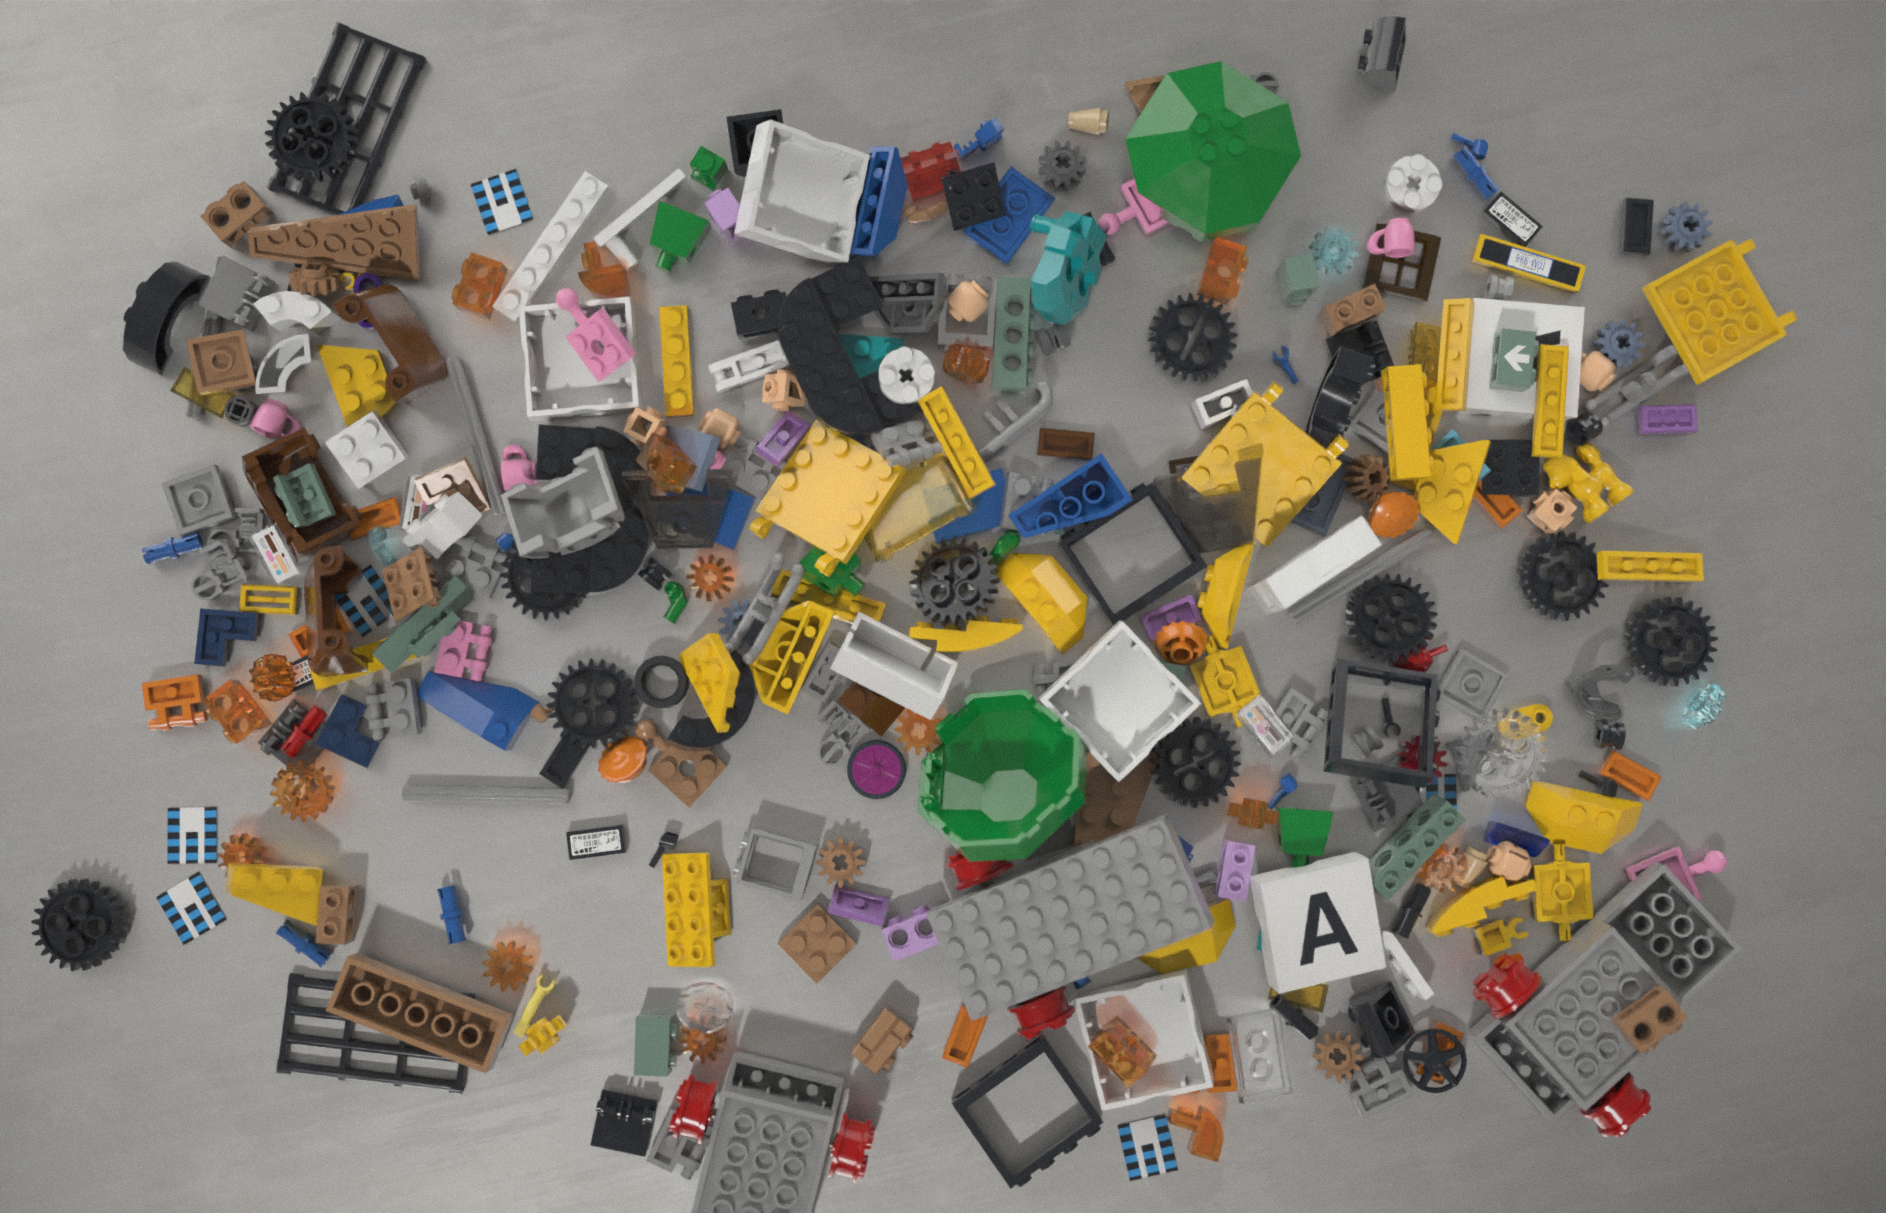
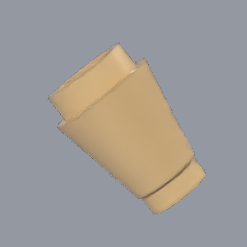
[1068,107,1109,135]
[1454,845,1489,889]

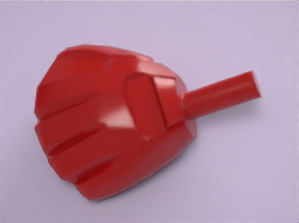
[1394,644,1449,673]

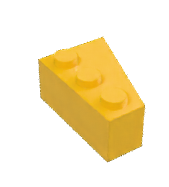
[226,863,322,926]

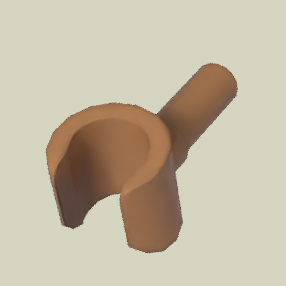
[530,701,554,723]

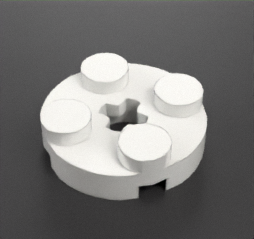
[1385,154,1443,212]
[878,347,935,404]

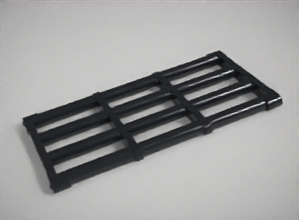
[266,22,427,215]
[276,973,476,1094]

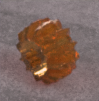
[942,344,990,384]
[686,554,735,602]
[249,653,298,702]
[216,833,268,877]
[678,1014,727,1064]

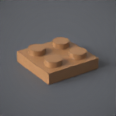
[186,329,256,396]
[778,903,857,984]

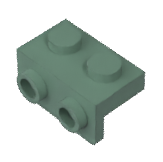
[273,463,336,529]

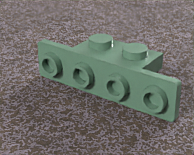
[372,576,474,672]

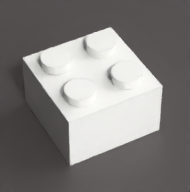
[325,409,409,489]

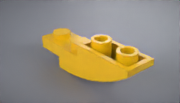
[909,616,1023,653]
[1425,875,1537,937]

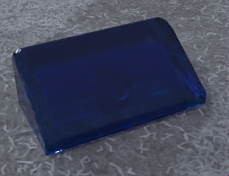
[1483,821,1550,857]

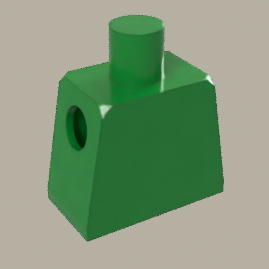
[650,201,712,273]
[798,547,866,597]
[1275,807,1333,868]

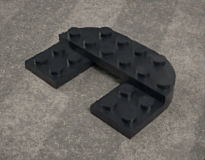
[778,256,923,437]
[531,424,650,595]

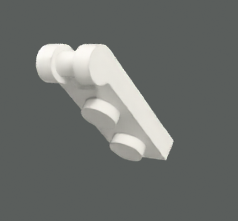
[708,340,790,393]
[1380,929,1434,1000]

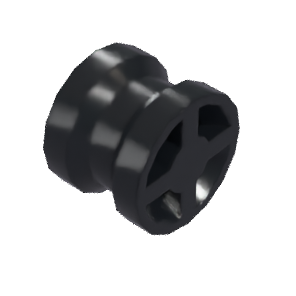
[1566,412,1603,446]
[638,557,673,591]
[1594,720,1626,750]

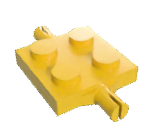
[1188,635,1262,728]
[1531,844,1593,941]

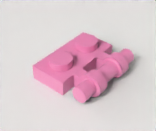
[434,621,493,681]

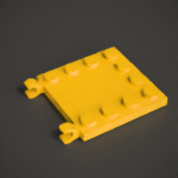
[1641,238,1798,385]
[1181,381,1349,547]
[749,420,907,577]

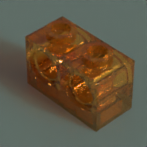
[451,252,508,320]
[202,679,272,745]

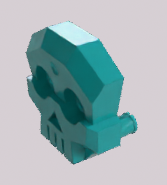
[1030,211,1108,325]

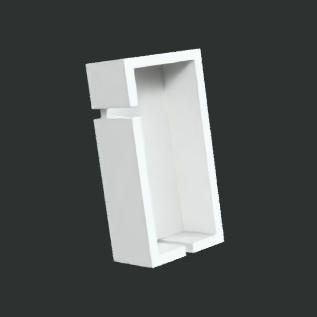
[830,612,958,720]

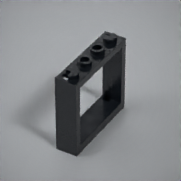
[1057,482,1208,628]
[1323,658,1441,788]
[951,1034,1104,1189]

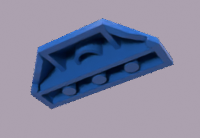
[850,146,908,256]

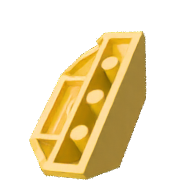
[1196,539,1255,650]
[995,552,1088,655]
[749,600,835,715]
[1524,780,1643,854]
[1136,899,1236,974]

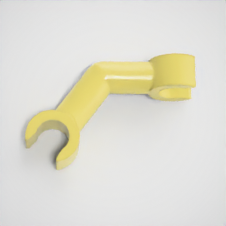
[513,974,555,1038]

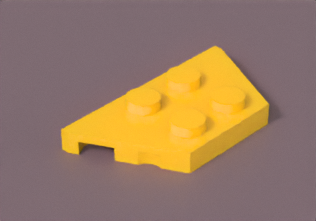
[317,345,399,427]
[1413,440,1491,545]
[678,633,740,732]

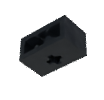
[731,289,787,340]

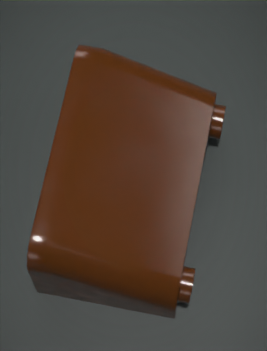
[332,284,449,404]
[242,427,362,565]
[304,545,368,677]

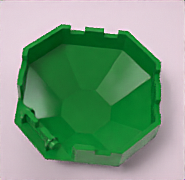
[1125,61,1301,242]
[917,689,1087,862]

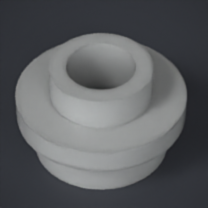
[409,176,431,204]

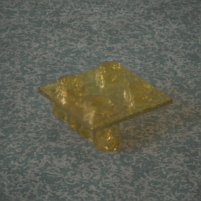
[1408,322,1441,382]

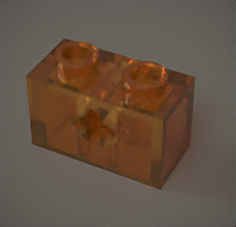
[1088,1015,1157,1087]

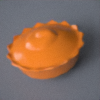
[1367,491,1420,539]
[1153,621,1209,665]
[598,735,647,783]

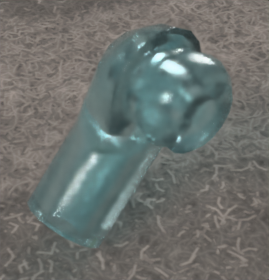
[367,526,397,567]

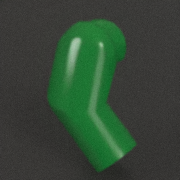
[989,529,1020,566]
[663,581,688,624]

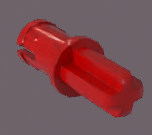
[280,705,327,758]

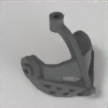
[1565,665,1635,722]

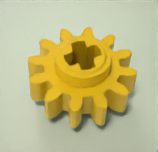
[518,1015,567,1057]

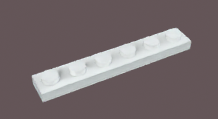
[492,171,610,323]

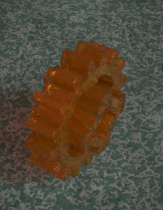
[270,760,335,822]

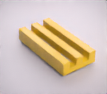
[239,584,300,615]

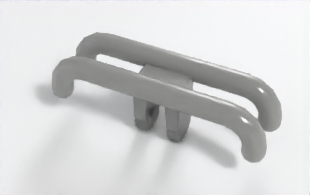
[1585,344,1689,429]
[978,380,1052,463]
[724,553,804,664]

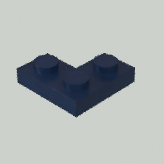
[194,608,260,667]
[315,694,381,769]

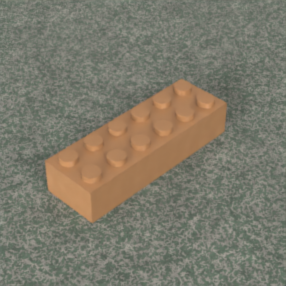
[325,953,514,1074]

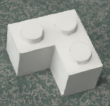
[1191,379,1253,430]

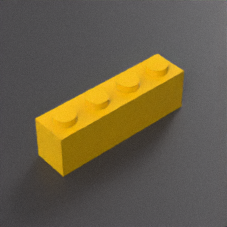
[1381,364,1434,482]

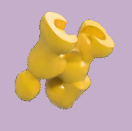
[1543,442,1634,524]

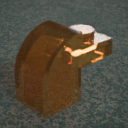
[578,241,631,299]
[1166,1105,1224,1162]

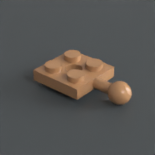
[635,719,728,807]

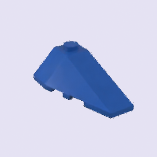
[1008,453,1133,539]
[417,671,539,751]

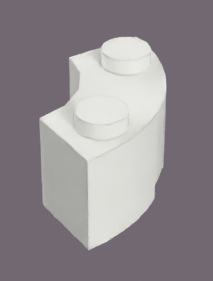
[253,291,342,335]
[255,332,311,394]
[402,492,482,561]

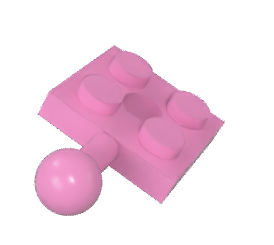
[1099,179,1170,236]
[556,288,637,383]
[1624,847,1727,901]

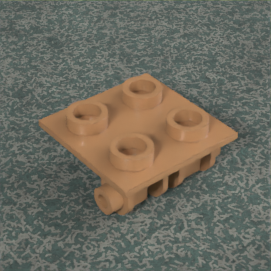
[382,547,441,621]

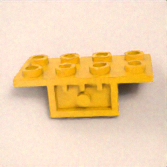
[662,853,731,967]

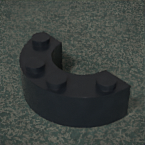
[123,261,210,375]
[1305,346,1375,460]
[665,650,755,751]

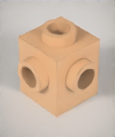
[762,370,805,411]
[623,406,668,448]
[1526,489,1577,534]

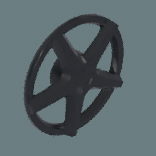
[1403,1028,1467,1093]

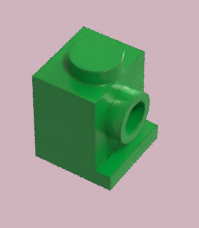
[690,145,728,192]

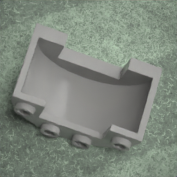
[501,447,625,558]

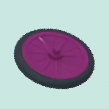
[847,740,906,799]

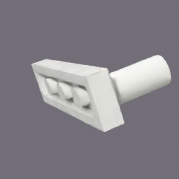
[593,168,686,271]

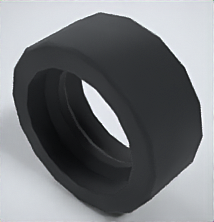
[634,656,689,708]

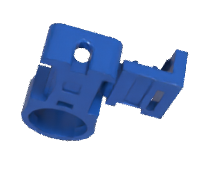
[954,117,1004,161]

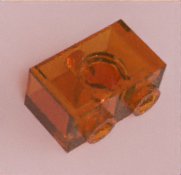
[1196,237,1249,305]
[636,432,698,495]

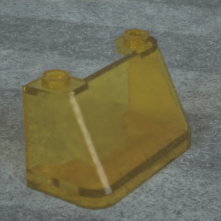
[864,451,978,564]

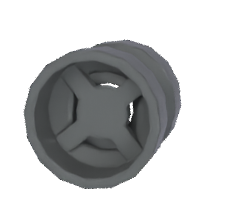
[1035,323,1071,357]
[224,396,259,428]

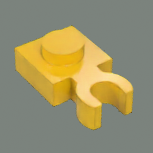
[1473,917,1529,956]

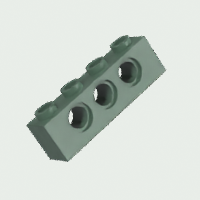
[992,277,1034,393]
[1369,793,1466,901]

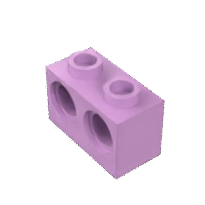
[705,188,740,244]
[1213,839,1256,902]
[882,905,939,961]

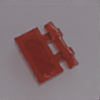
[901,141,961,203]

